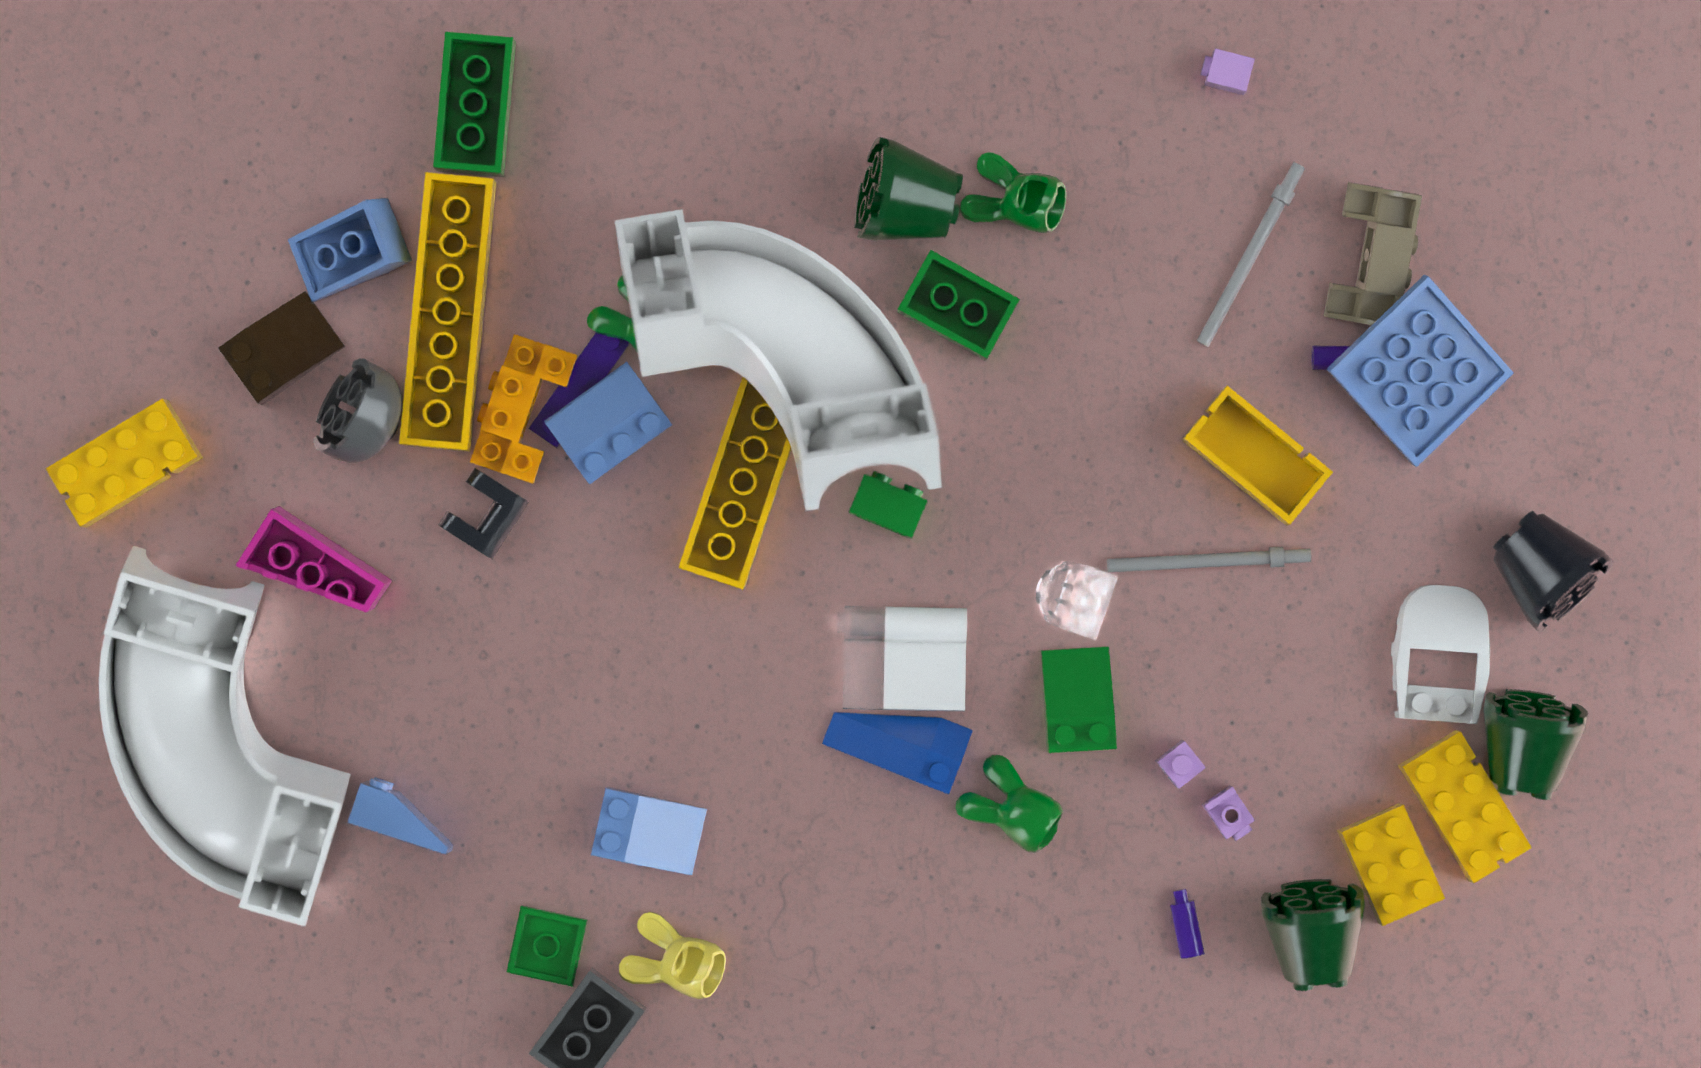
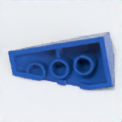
[822,712,973,794]

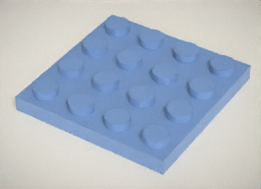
[1326,275,1514,467]

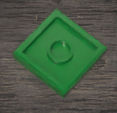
[506,905,588,987]

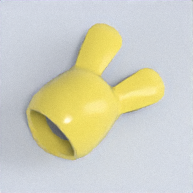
[619,912,726,999]

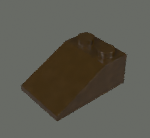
[218,291,345,405]

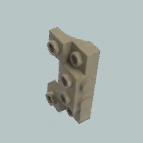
[1324,182,1422,325]

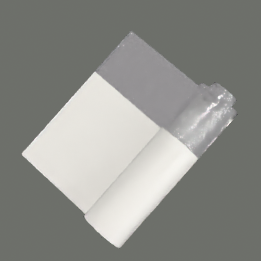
[837,606,967,712]

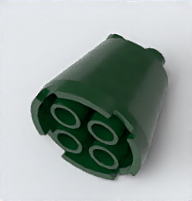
[854,137,963,240]
[1483,689,1588,800]
[1261,879,1365,991]

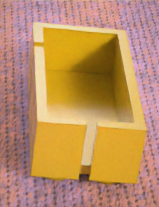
[1182,385,1333,526]
[45,398,203,528]
[1397,730,1532,883]

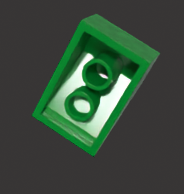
[1041,647,1117,753]

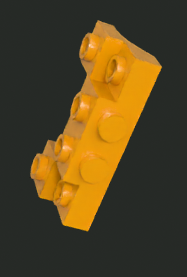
[470,334,578,484]

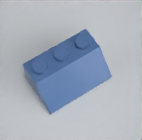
[544,362,672,485]

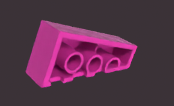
[235,506,392,613]

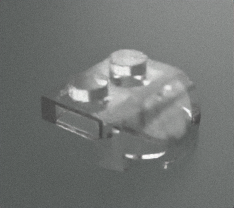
[1036,561,1118,640]

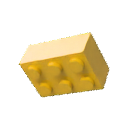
[1337,803,1445,926]

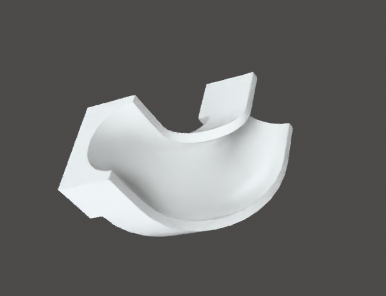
[615,209,942,511]
[99,546,351,926]

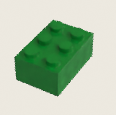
[897,250,1020,361]

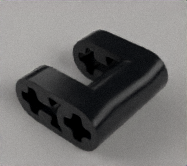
[438,468,529,559]

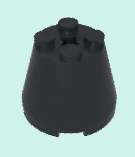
[1493,511,1613,632]

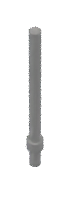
[1197,162,1305,347]
[1107,547,1311,572]

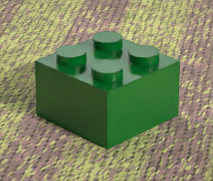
[849,471,928,539]

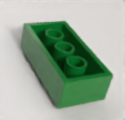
[433,32,516,177]

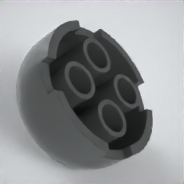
[313,358,402,463]

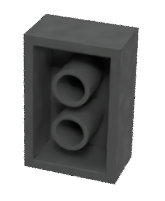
[529,968,646,1068]

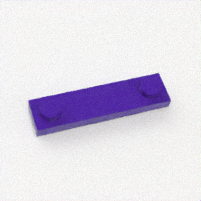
[528,333,630,448]

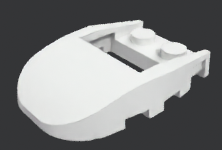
[1391,585,1490,724]

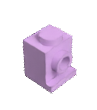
[1202,786,1255,841]

